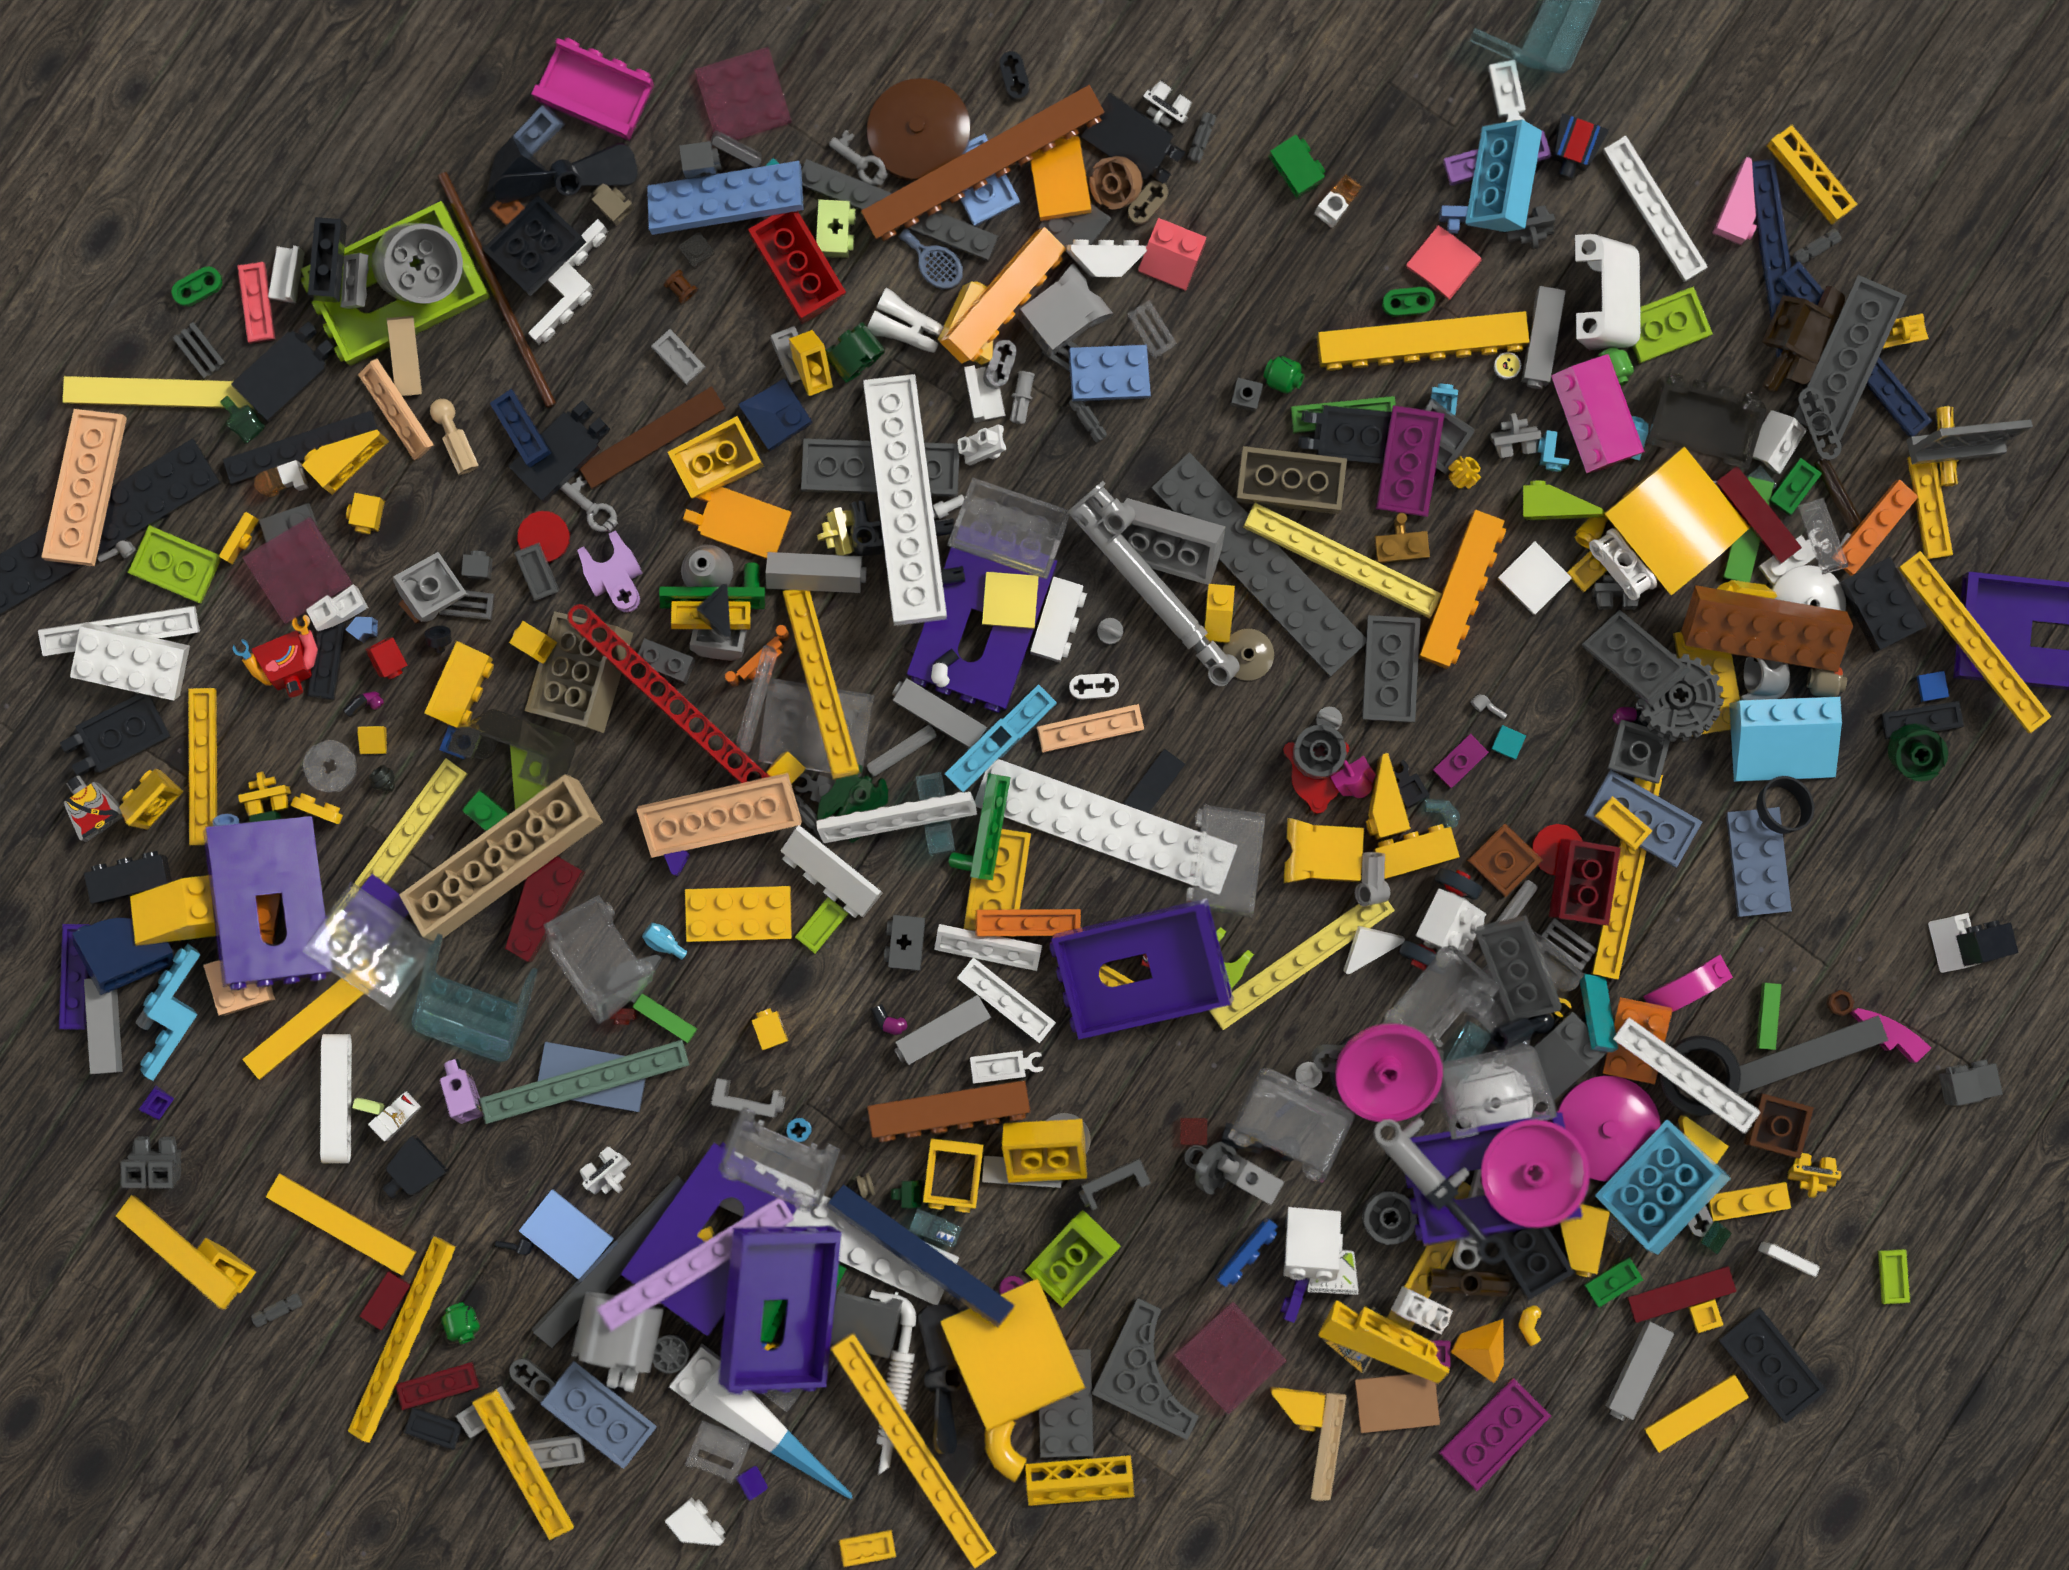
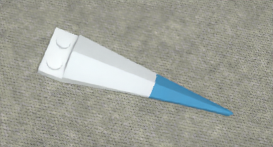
[669,1344,852,1499]

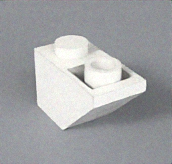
[665,1498,725,1545]

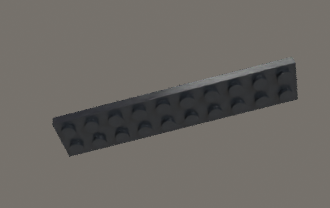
[0,438,221,617]

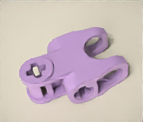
[577,531,643,613]

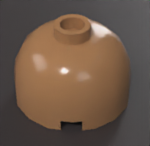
[1089,156,1143,210]

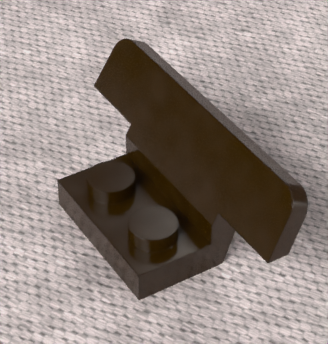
[1762,286,1845,384]

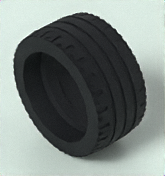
[1660,1036,1741,1116]

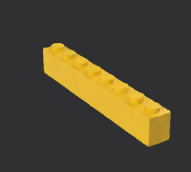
[1317,311,1529,371]

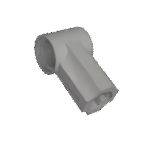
[1355,852,1390,906]

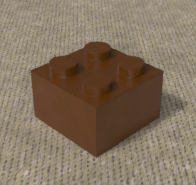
[1744,1093,1814,1159]

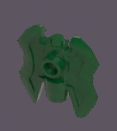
[817,765,888,843]

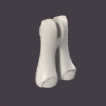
[867,288,943,353]

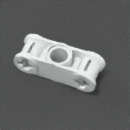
[1589,528,1657,600]

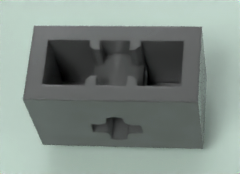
[679,141,722,179]
[636,638,696,684]
[884,915,925,971]

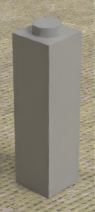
[1521,286,1566,389]
[766,552,867,593]
[892,678,987,749]
[84,979,123,1074]
[894,995,991,1065]
[1605,1320,1674,1421]

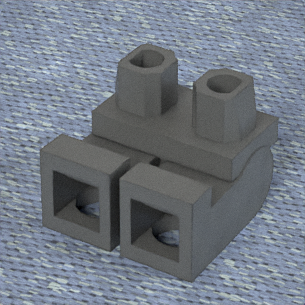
[121,1136,181,1188]

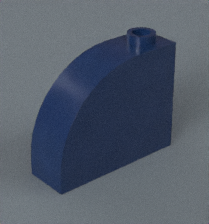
[72,918,174,996]

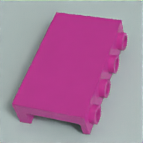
[532,38,654,141]

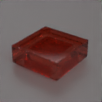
[1180,1118,1207,1145]

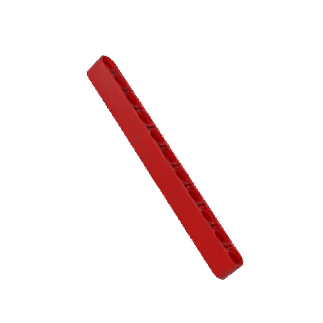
[567,605,770,783]

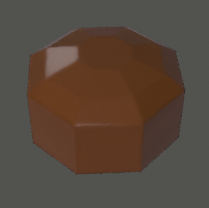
[1827,990,1855,1016]

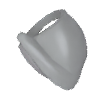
[1741,657,1790,700]

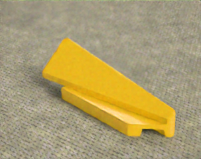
[1319,1300,1449,1383]

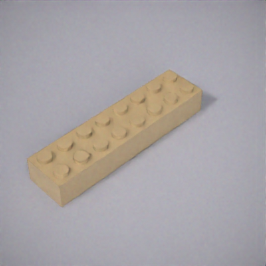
[399,774,603,942]

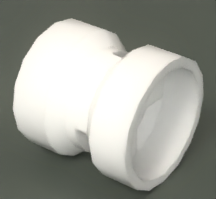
[607,1367,638,1393]

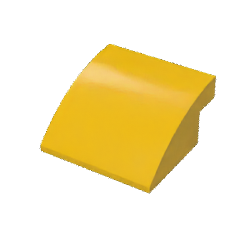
[1604,446,1750,595]
[940,1278,1085,1431]

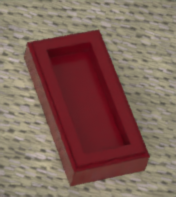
[360,1271,411,1330]

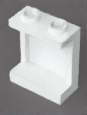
[1284,1207,1341,1282]

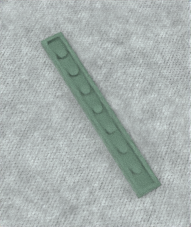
[479,1040,690,1124]

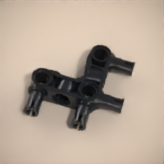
[849,501,965,585]

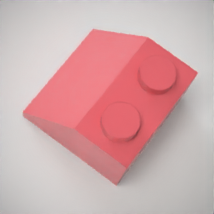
[1138,218,1207,291]

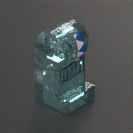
[909,1208,962,1247]

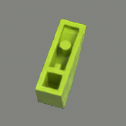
[1523,481,1605,520]

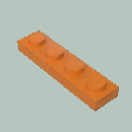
[1831,479,1918,576]
[975,909,1081,936]

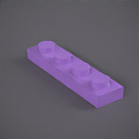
[1443,131,1551,186]

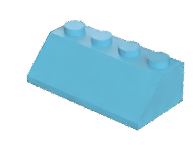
[1465,119,1542,232]

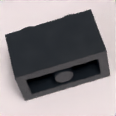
[1956,920,2019,966]

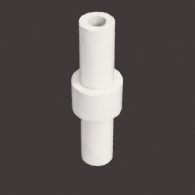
[933,494,966,519]

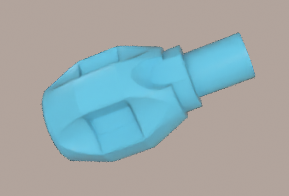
[642,923,687,960]

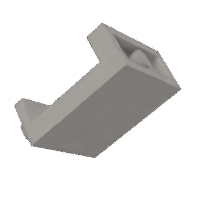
[711,1078,786,1117]

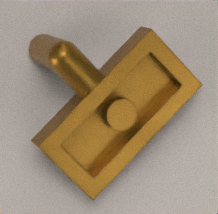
[1375,513,1430,563]

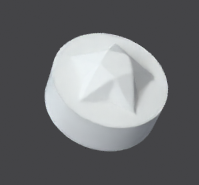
[1295,1062,1322,1088]

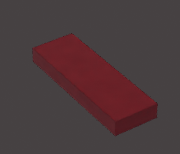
[395,1361,480,1410]

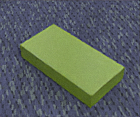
[795,897,849,954]
[1878,1249,1910,1304]

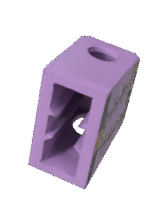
[440,1059,484,1124]

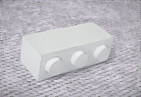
[1030,577,1087,663]

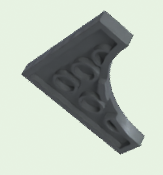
[1092,1297,1199,1440]

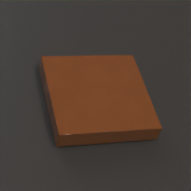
[1468,823,1543,897]

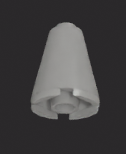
[681,544,733,587]

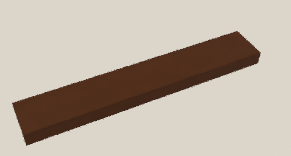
[580,386,726,490]

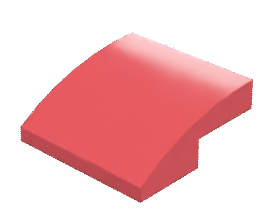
[1406,225,1482,300]

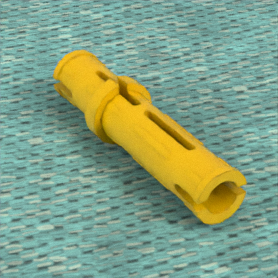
[1936,406,1959,486]

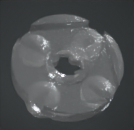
[303,740,357,793]

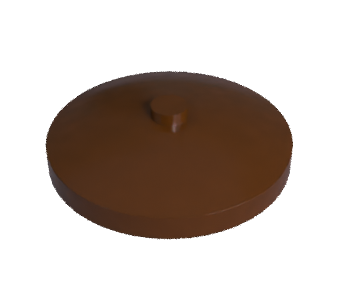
[867,78,971,181]

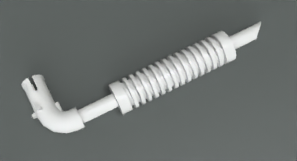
[870,1290,916,1475]

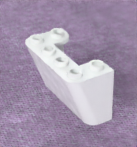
[1575,234,1641,350]

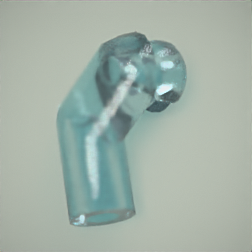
[1425,799,1460,828]

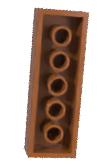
[1681,585,1853,672]
[868,1080,1030,1142]

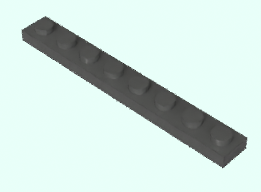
[801,159,998,262]

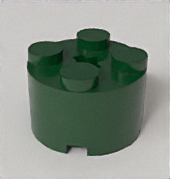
[826,322,885,383]
[1888,724,1948,781]

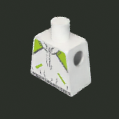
[1306,1234,1358,1294]

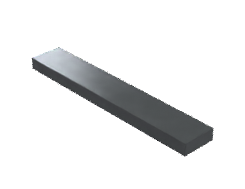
[1737,1015,1888,1095]

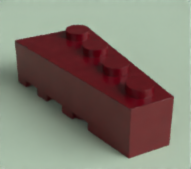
[505,856,586,962]

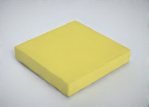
[982,572,1039,629]

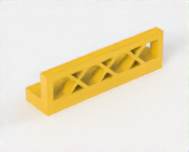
[1766,125,1857,225]
[1025,1455,1134,1506]

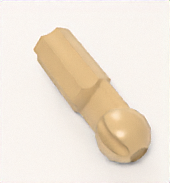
[430,399,479,475]

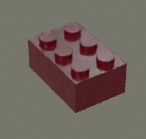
[1549,839,1621,926]

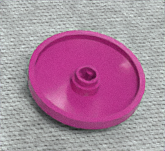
[1335,1024,1443,1122]
[1557,1076,1661,1181]
[1481,1120,1590,1228]

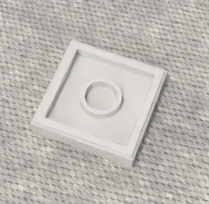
[1497,542,1571,615]
[1758,1242,1820,1277]

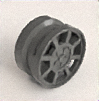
[652,1334,690,1373]

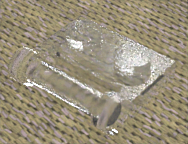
[685,1420,751,1485]

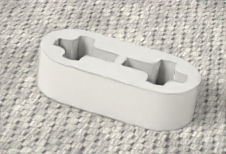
[1069,673,1119,700]

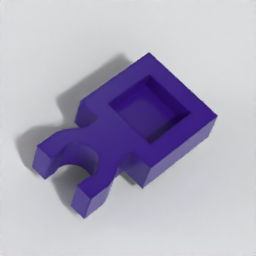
[1280,1278,1309,1323]

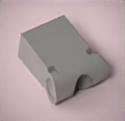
[1018,264,1114,357]

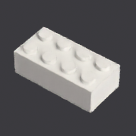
[70,622,190,700]

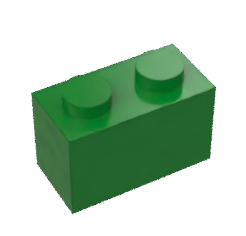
[1269,134,1325,199]

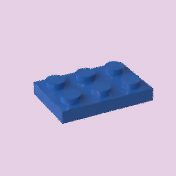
[1215,1217,1277,1287]

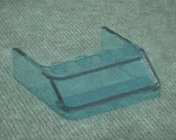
[1469,0,1601,73]
[412,933,538,1062]

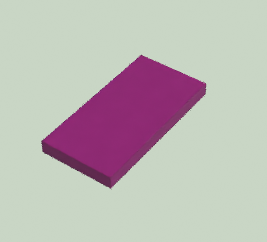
[1376,405,1445,517]
[1439,1378,1551,1491]

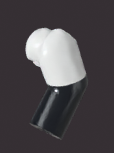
[931,648,959,687]

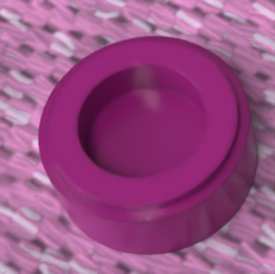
[999,1276,1024,1295]

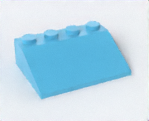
[1729,697,1842,782]
[1595,1120,1731,1254]

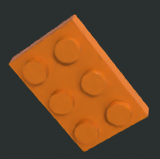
[1603,997,1672,1084]

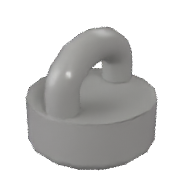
[1097,618,1123,645]
[1316,706,1343,730]

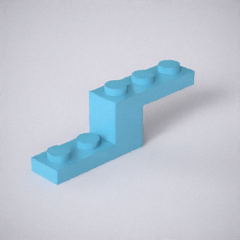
[945,684,1057,793]
[140,944,200,1081]

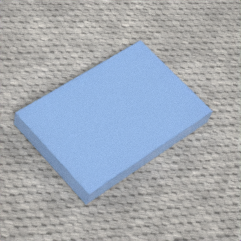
[960,134,1020,226]
[519,1189,614,1279]

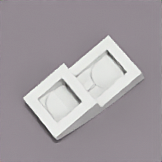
[306,585,368,631]

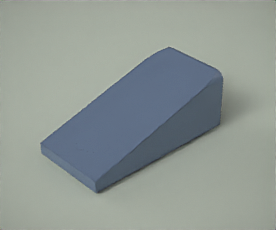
[514,105,565,155]

